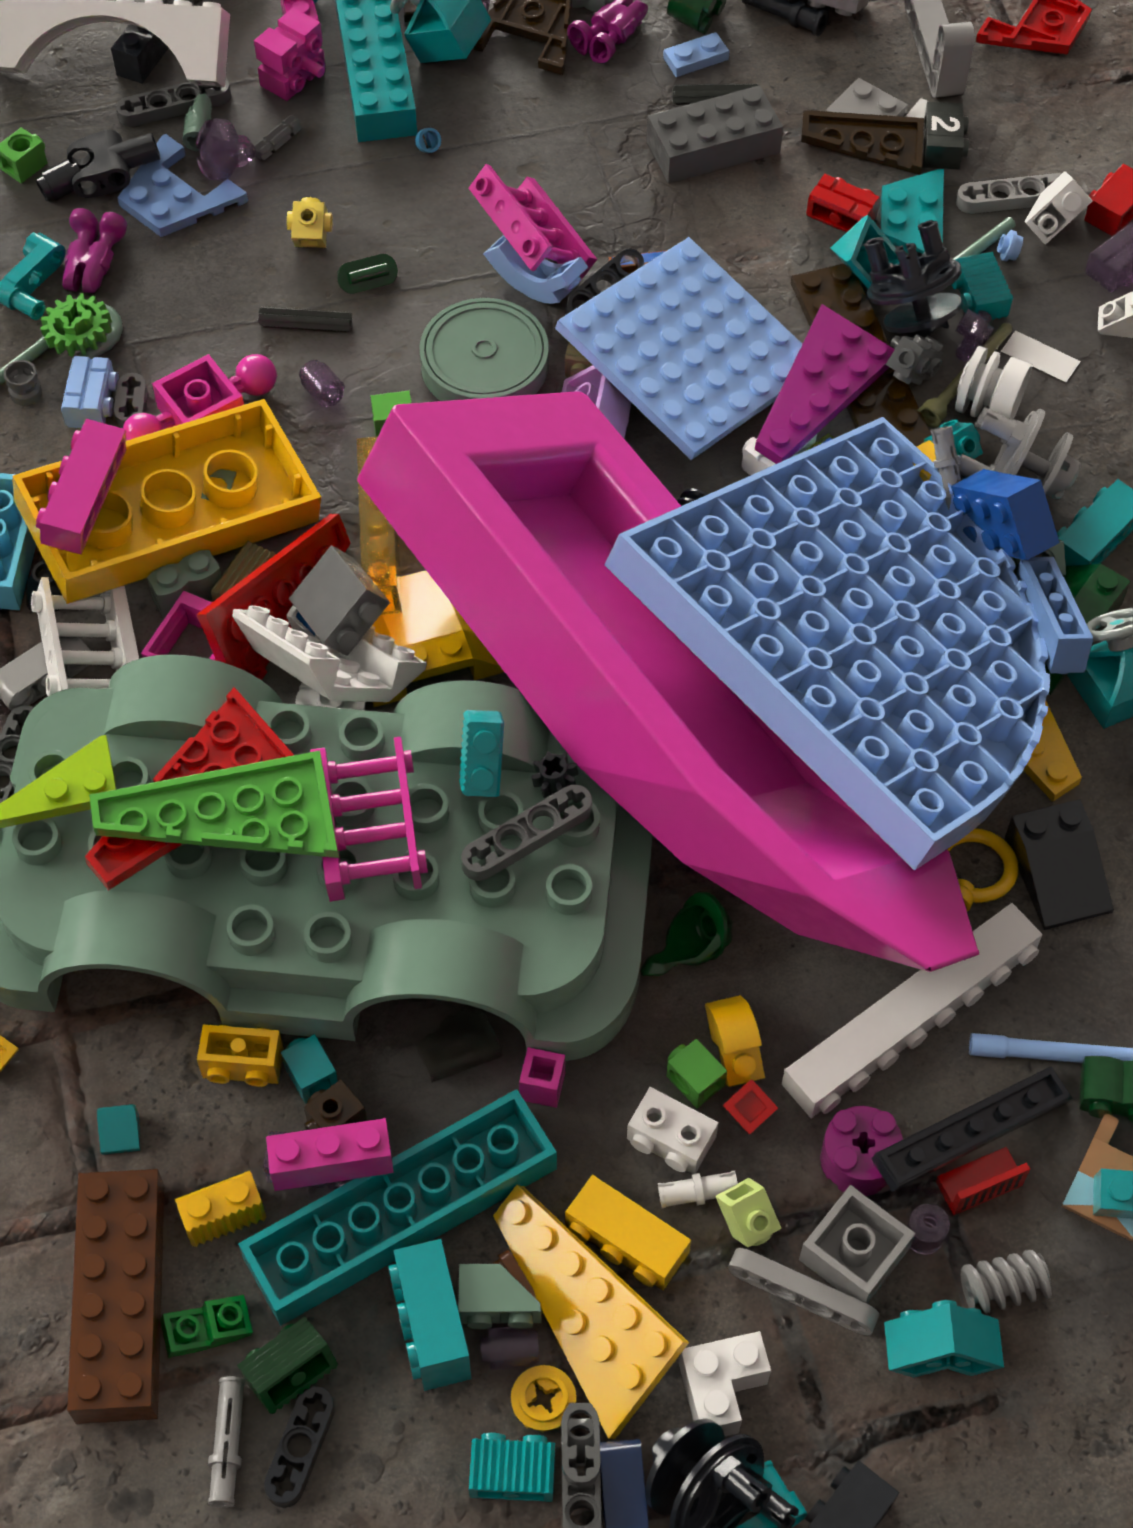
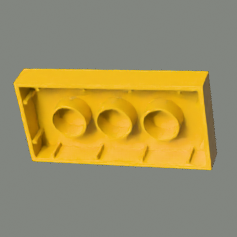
[12,399,321,604]

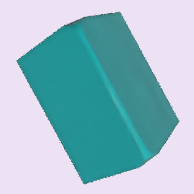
[97,1104,141,1155]

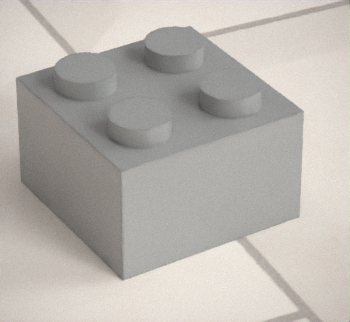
[799,1185,916,1304]

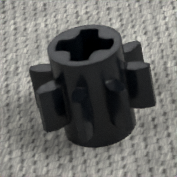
[531,751,579,798]

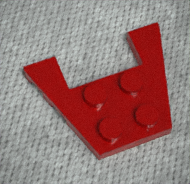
[976,0,1092,54]

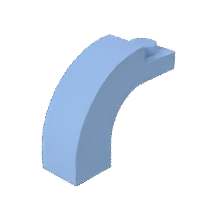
[483,235,588,304]

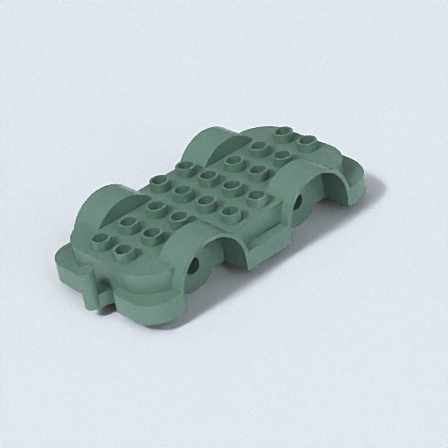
[0,655,653,1061]

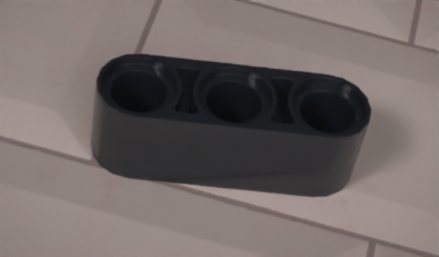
[565,248,644,315]

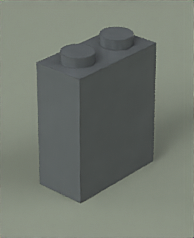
[289,545,390,656]

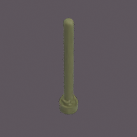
[918,323,1012,428]

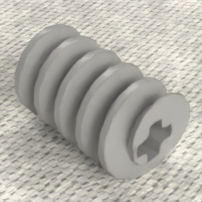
[960,1250,1052,1313]

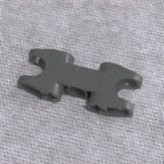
[561,1403,602,1528]

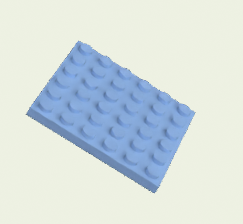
[555,237,802,460]

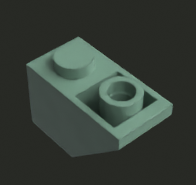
[458,1264,541,1329]

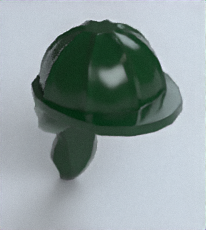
[640,891,733,976]

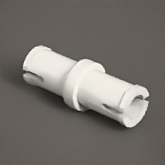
[657,1170,738,1208]

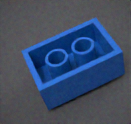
[951,469,1060,561]

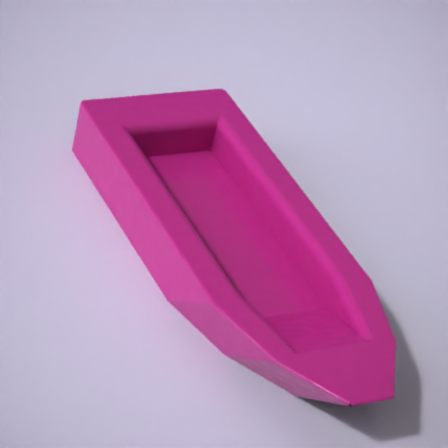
[357,391,979,972]

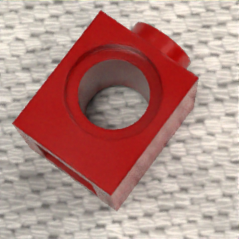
[723,1079,778,1135]

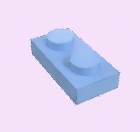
[663,32,729,77]

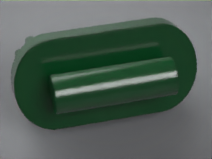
[337,254,398,294]

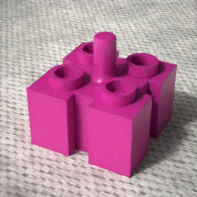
[254,7,326,101]

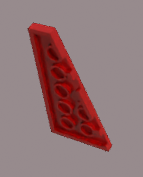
[196,514,351,680]
[85,687,294,891]

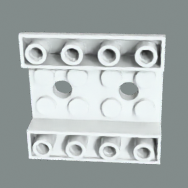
[232,605,427,702]

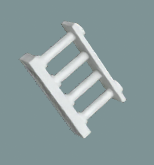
[31,577,139,696]

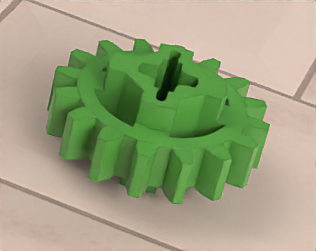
[40,293,112,357]

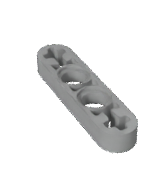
[956,173,1062,214]
[727,1248,880,1335]

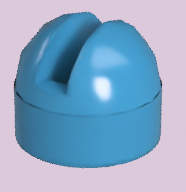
[415,128,441,153]

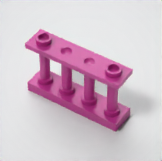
[468,164,597,283]
[310,737,428,902]

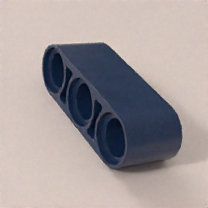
[600,1439,649,1528]

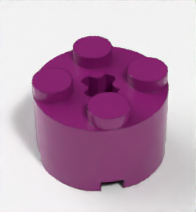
[820,1106,903,1196]

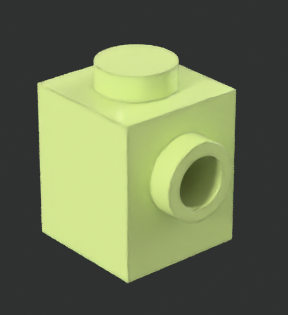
[715,1178,782,1247]

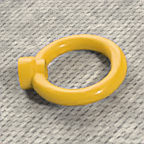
[948,828,1019,912]

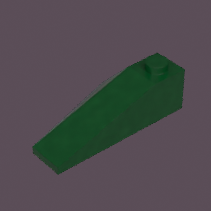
[1045,564,1131,695]

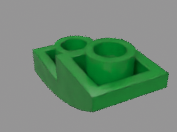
[160,1295,253,1358]

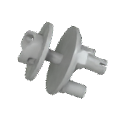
[959,407,1081,499]

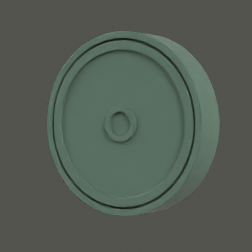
[420,298,549,401]

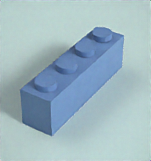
[1016,557,1093,674]

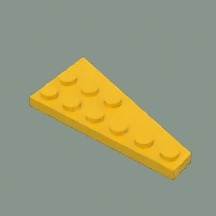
[493,1185,689,1439]

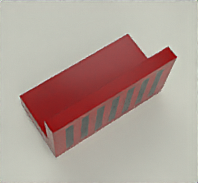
[935,1147,1030,1215]

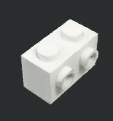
[627,1087,719,1174]

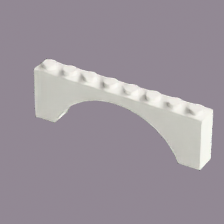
[0,0,230,87]

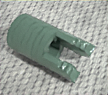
[182,93,212,151]

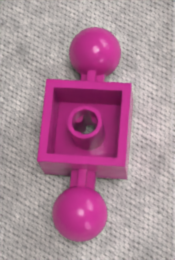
[122,354,277,441]

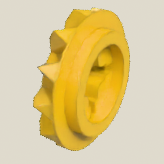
[511,1365,576,1433]

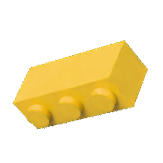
[565,1174,691,1290]

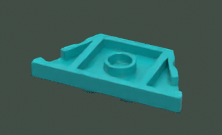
[880,169,944,254]

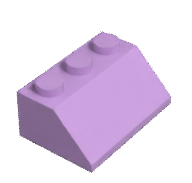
[561,365,631,438]

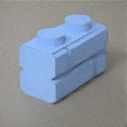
[61,356,119,428]

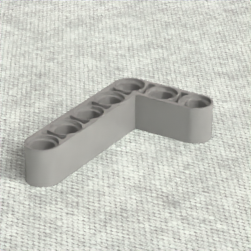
[904,0,975,98]

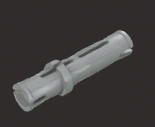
[930,426,961,510]
[208,1376,245,1508]

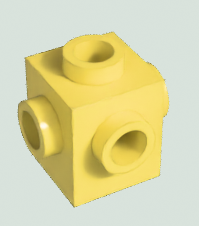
[287,197,333,248]

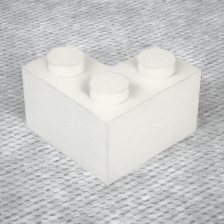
[679,1331,771,1436]

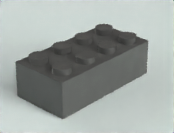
[646,85,783,184]

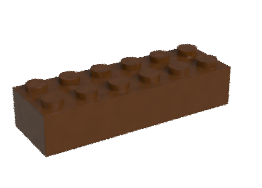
[67,1169,165,1424]

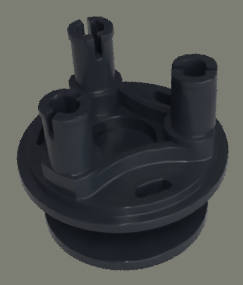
[864,220,963,338]
[645,1418,799,1528]

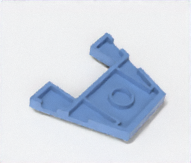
[117,134,248,237]

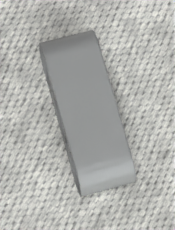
[0,637,91,711]

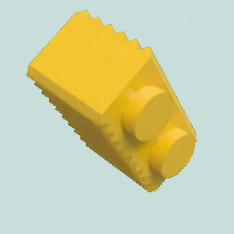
[175,1171,266,1247]

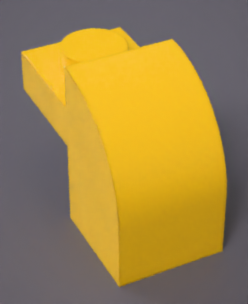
[705,995,765,1087]

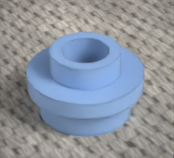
[997,230,1023,262]

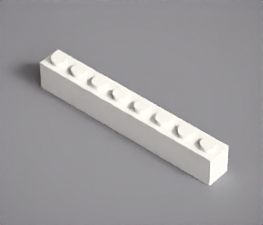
[782,903,1043,1118]

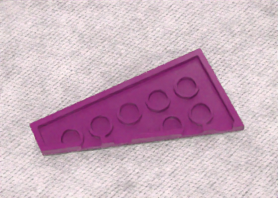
[754,304,895,464]

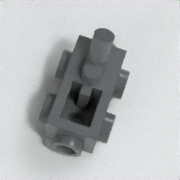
[886,334,944,385]

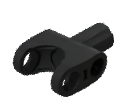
[66,130,161,198]

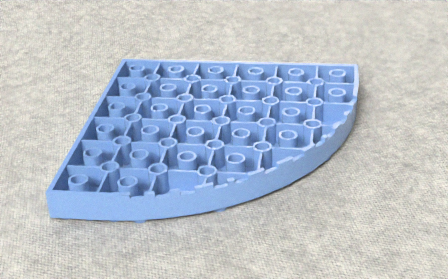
[604,417,1050,871]

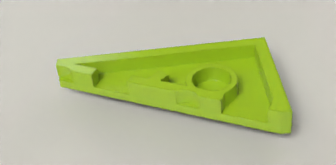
[0,735,117,828]

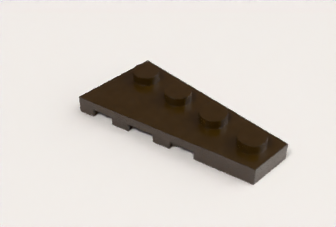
[801,110,924,175]

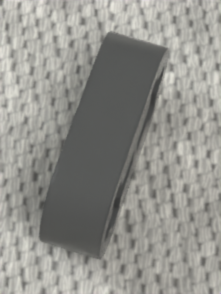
[114,373,148,428]

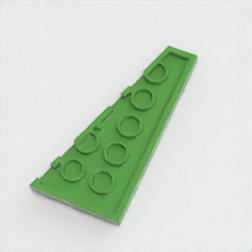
[89,750,339,858]

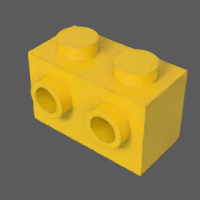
[197,1024,284,1087]

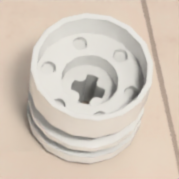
[955,346,1033,420]

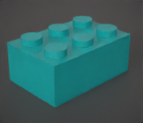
[388,1239,472,1391]

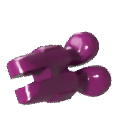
[567,0,648,63]
[62,208,128,294]

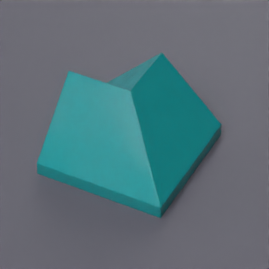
[831,215,899,289]

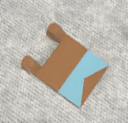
[1061,1114,1133,1242]

